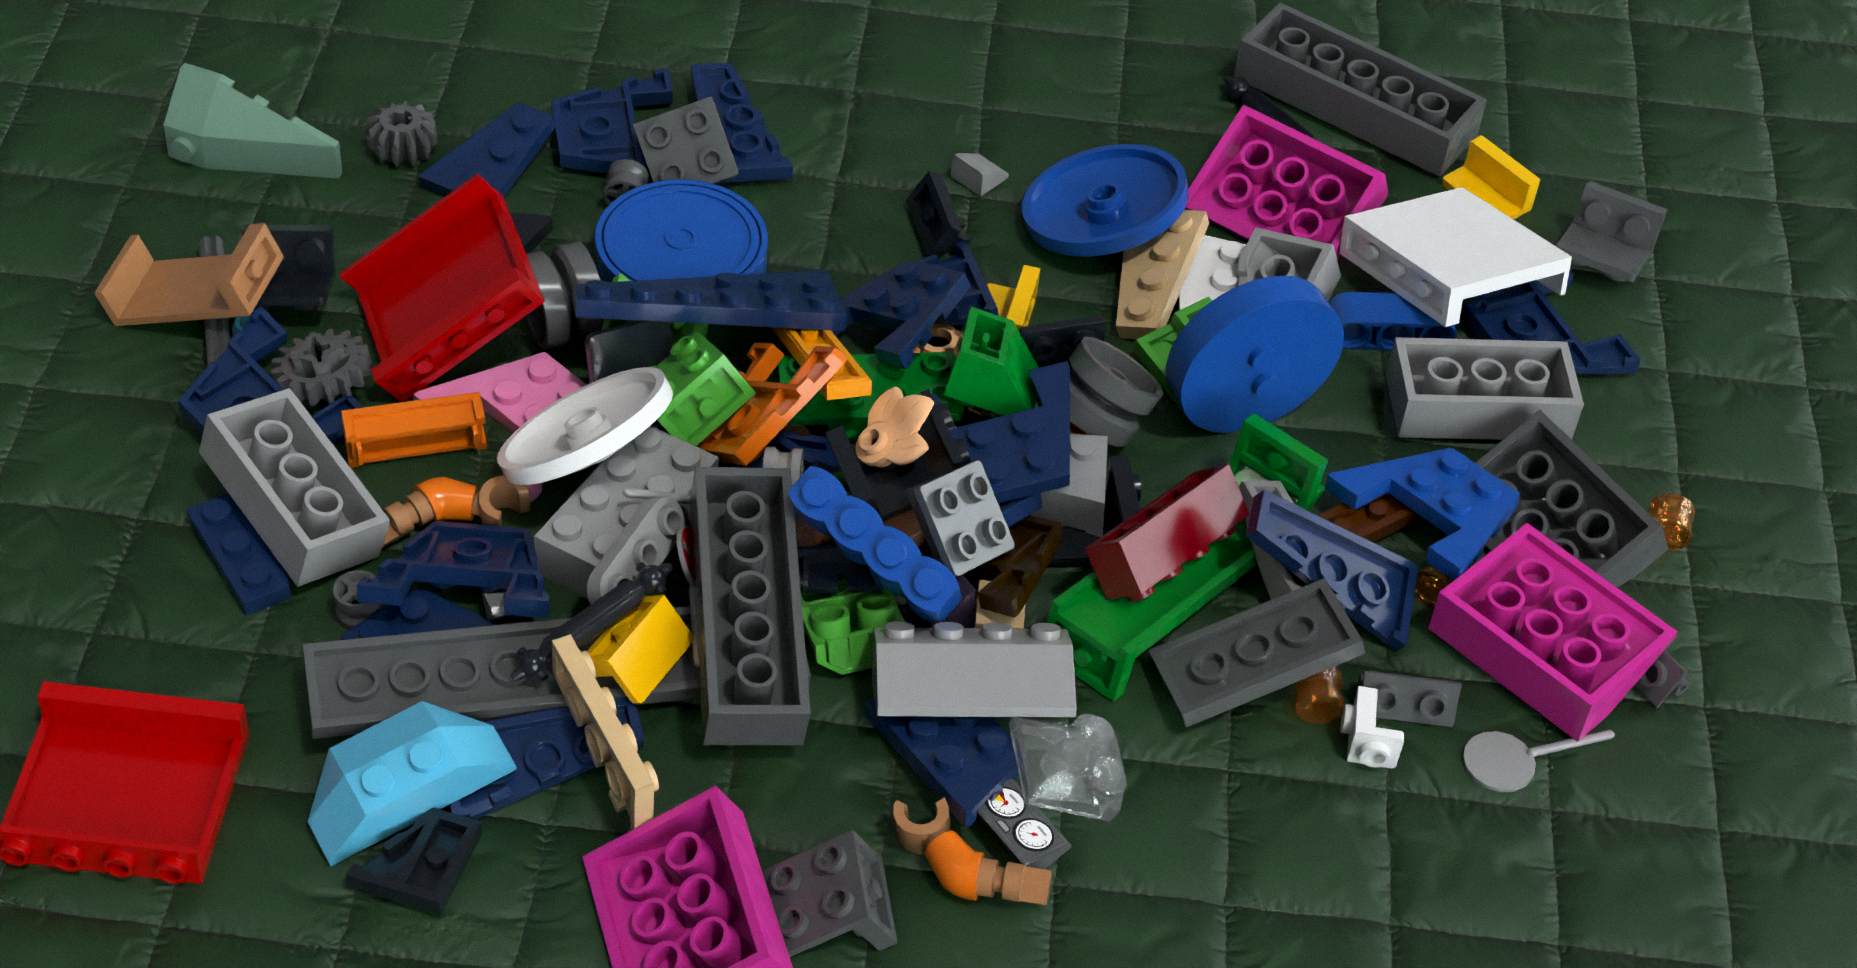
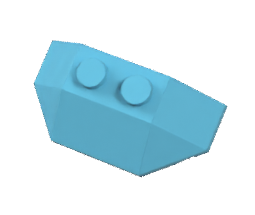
[307,701,517,866]

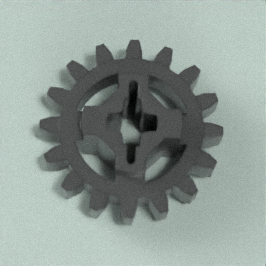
[271,329,372,406]

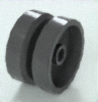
[524,240,604,350]
[1069,337,1164,447]

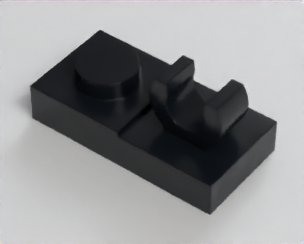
[906,171,971,259]

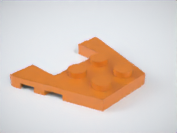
[696,343,848,466]

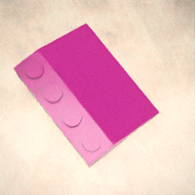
[1185,105,1389,261]
[1428,523,1678,742]
[582,786,793,968]

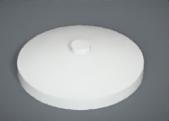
[497,367,673,485]

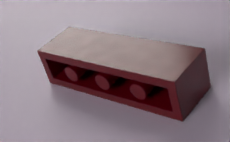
[1085,464,1250,602]

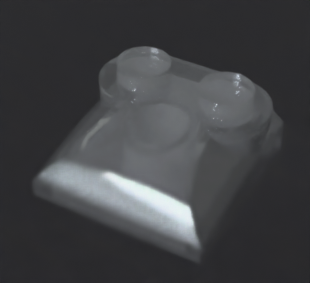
[1009,714,1127,822]

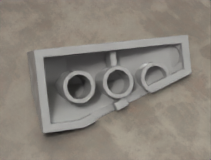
[1237,227,1341,301]

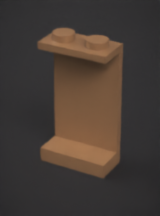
[94,223,284,326]

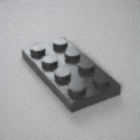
[1148,578,1366,727]

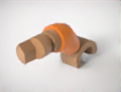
[382,475,530,548]
[893,797,1052,905]

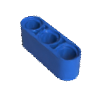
[1329,292,1457,351]

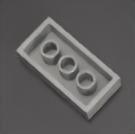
[1385,337,1584,440]
[199,388,390,587]
[534,425,719,600]

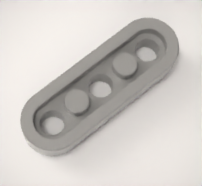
[587,497,685,604]

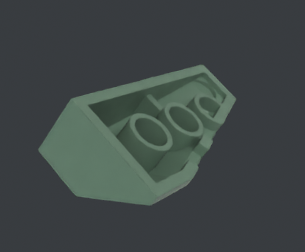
[163,63,343,179]

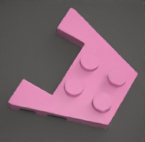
[413,352,587,502]

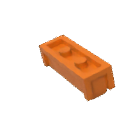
[341,392,487,468]

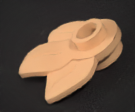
[855,387,934,467]

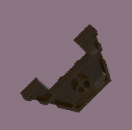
[918,515,1064,618]

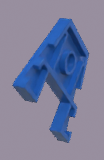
[1325,448,1520,581]

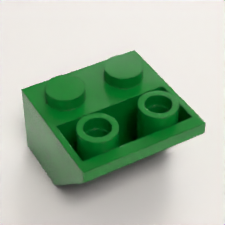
[943,306,1039,417]

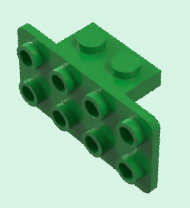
[778,352,965,445]

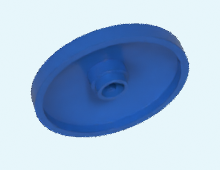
[1022,144,1189,257]

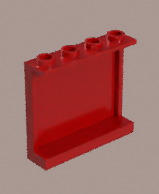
[339,173,545,402]
[0,681,250,884]

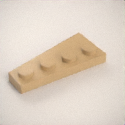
[1116,210,1209,339]
[552,634,659,833]

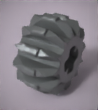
[366,100,437,169]

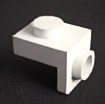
[1340,686,1404,769]

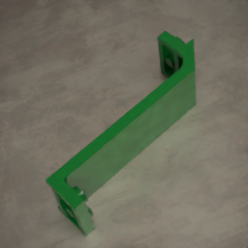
[1046,413,1328,701]

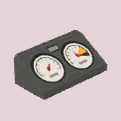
[977,779,1072,869]

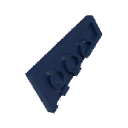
[691,63,793,183]
[449,697,644,820]

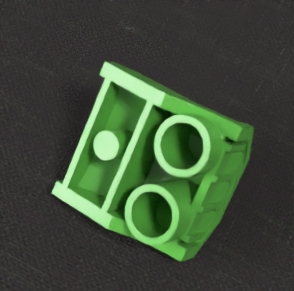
[801,578,905,675]

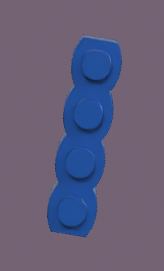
[788,466,962,624]

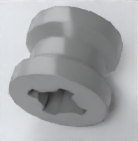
[763,447,804,486]

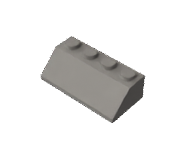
[872,621,1077,717]

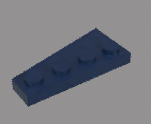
[1246,490,1419,652]

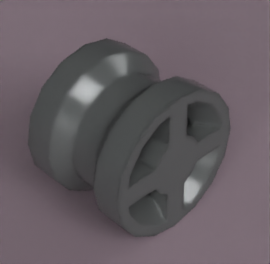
[603,159,649,206]
[333,570,384,630]

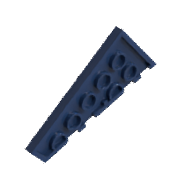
[573,270,847,331]

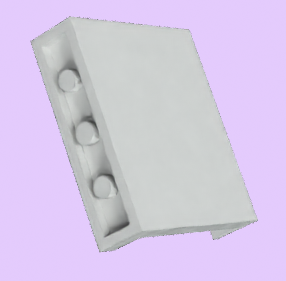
[1339,187,1572,327]

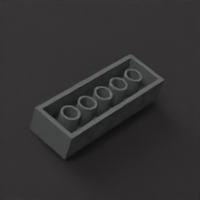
[1234,2,1487,176]
[690,467,811,745]

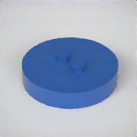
[595,179,768,282]
[1166,276,1344,433]

